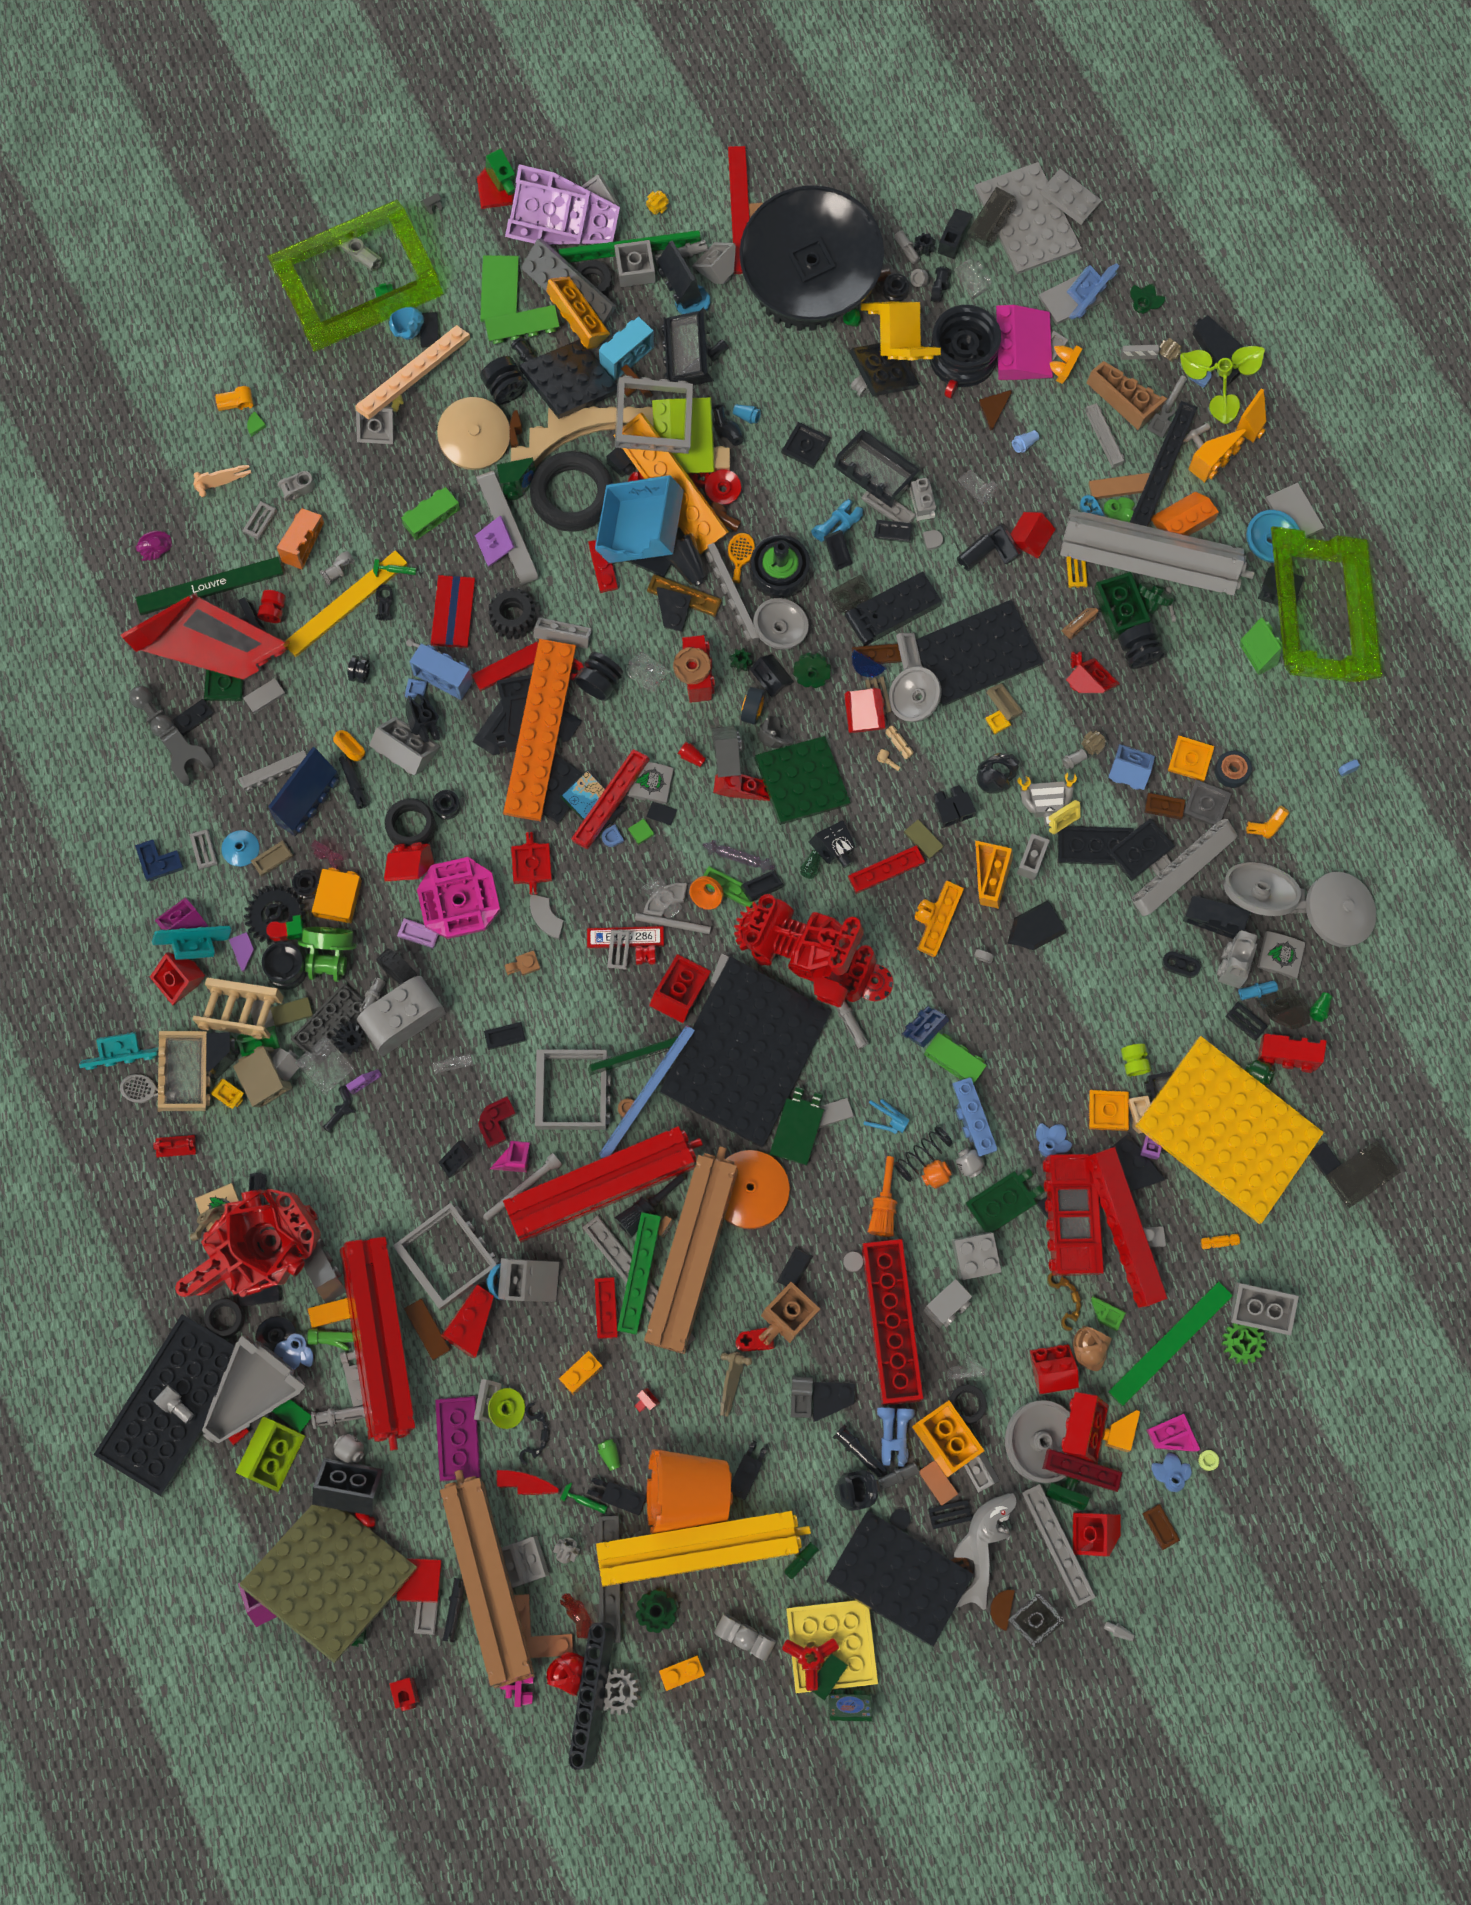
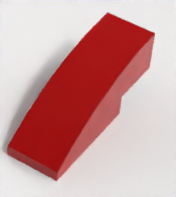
[497,1470,559,1495]

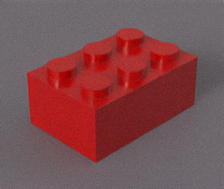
[682,635,715,703]

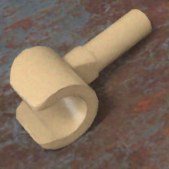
[877,749,901,771]

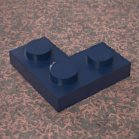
[135,839,184,882]

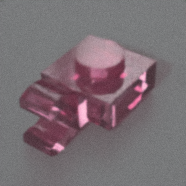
[311,840,344,869]

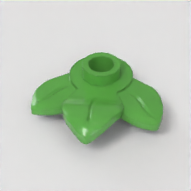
[1104,497,1135,522]

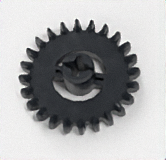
[243,884,307,945]

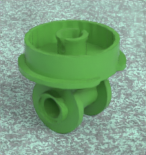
[298,927,356,982]

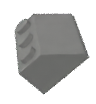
[369,716,441,776]
[1231,1282,1299,1335]

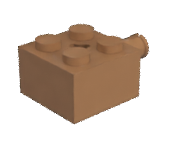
[759,1282,820,1345]

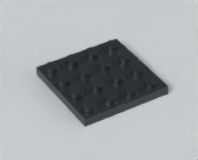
[519,339,617,419]

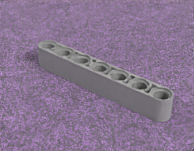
[476,470,538,586]
[1132,819,1238,916]

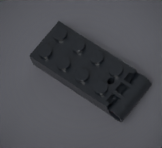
[845,571,942,646]

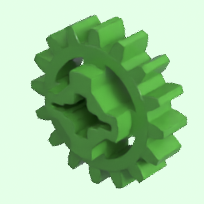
[1221,1323,1266,1365]

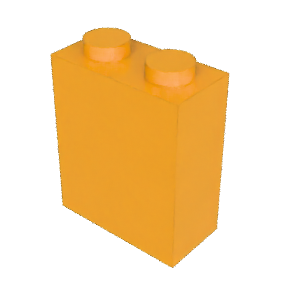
[312,868,362,924]

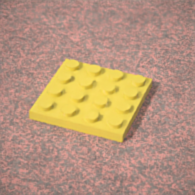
[786,1601,878,1693]

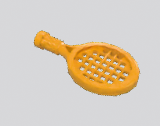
[728,533,755,584]

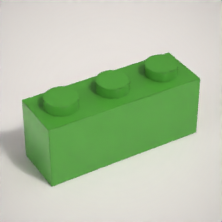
[401,487,460,540]
[924,1032,987,1084]

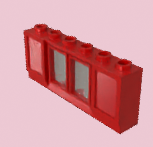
[1043,1154,1104,1276]

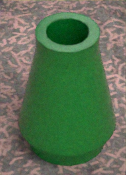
[1309,992,1333,1022]

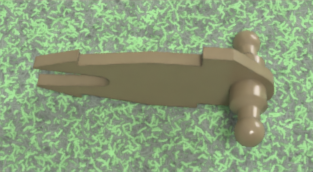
[720,1352,752,1416]

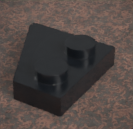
[657,587,692,632]
[813,1382,855,1422]

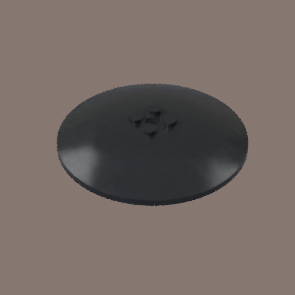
[740,185,884,322]

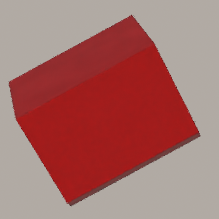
[1010,512,1056,558]

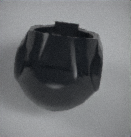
[976,753,1019,794]
[834,1470,880,1511]

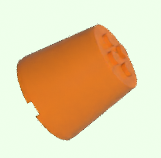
[647,1449,733,1533]

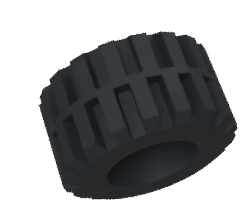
[488,588,536,640]

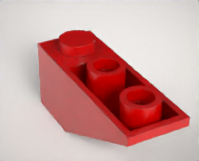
[713,774,770,801]

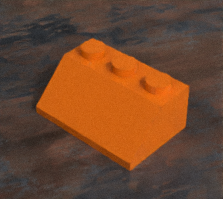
[1151,492,1219,536]

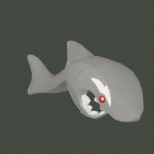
[954,1493,1016,1610]

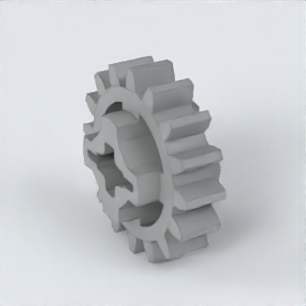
[604,1668,642,1715]

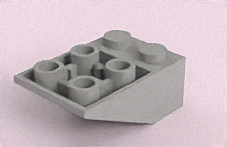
[498,1258,559,1302]

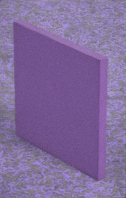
[475,516,515,566]

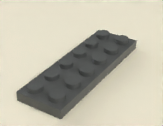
[521,238,616,326]

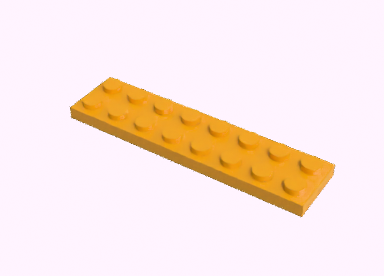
[613,413,729,554]

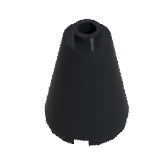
[664,533,706,587]

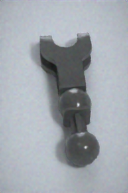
[129,685,214,786]

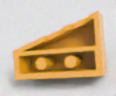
[975,840,1013,909]

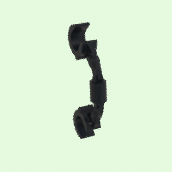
[519,1403,549,1465]

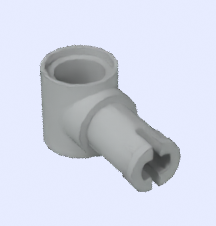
[154,1385,194,1423]

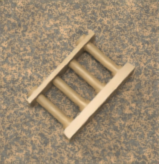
[193,978,284,1039]

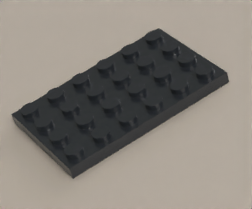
[916,600,1043,706]
[826,1510,974,1647]

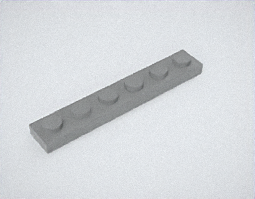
[706,543,759,646]
[1021,1484,1096,1607]

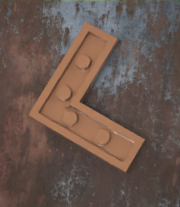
[514,1594,573,1658]

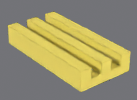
[1049,800,1081,834]

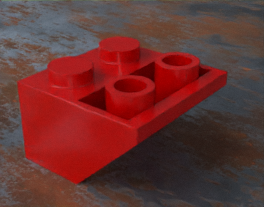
[1030,1344,1079,1394]

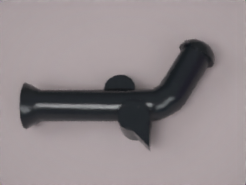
[322,1085,355,1134]

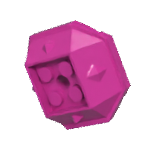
[417,857,501,939]

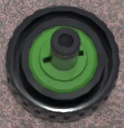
[749,535,811,598]

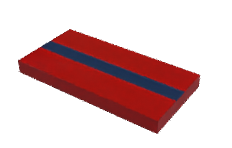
[431,575,475,648]

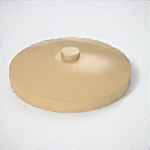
[437,397,510,470]

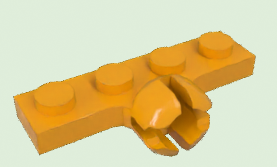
[915,881,964,957]

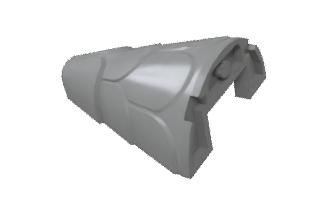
[202,1335,305,1443]

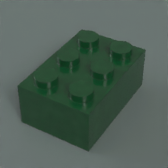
[1093,572,1151,640]

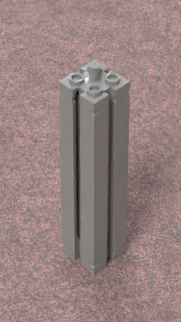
[1060,509,1254,596]

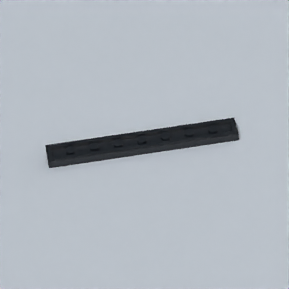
[1130,401,1198,527]

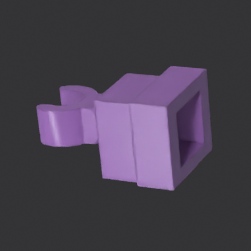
[1140,1135,1162,1160]

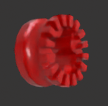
[1071,652,1082,668]

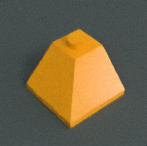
[1235,389,1266,443]

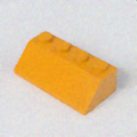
[546,277,610,349]

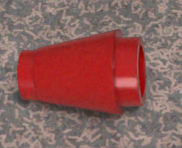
[677,742,706,767]

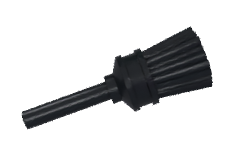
[614,1174,685,1238]

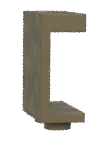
[233,1046,292,1107]

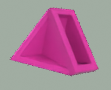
[490,1141,530,1173]

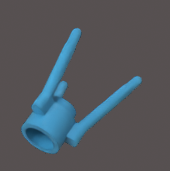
[863,1099,910,1134]

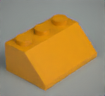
[912,1401,984,1477]

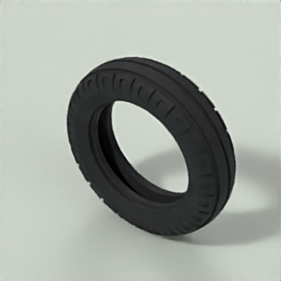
[530,451,613,532]

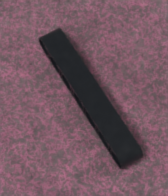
[568,1622,615,1770]

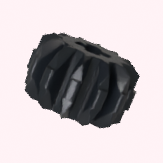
[331,1021,366,1055]

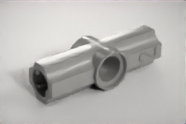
[332,229,382,271]

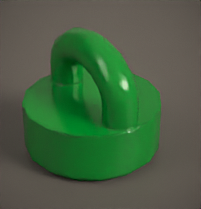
[843,308,861,327]

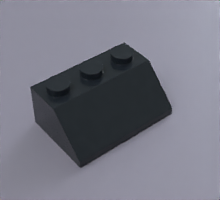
[657,240,702,309]

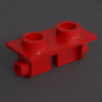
[153,1135,196,1158]

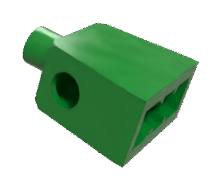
[486,148,516,195]

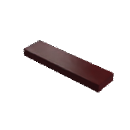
[1042,1449,1123,1492]

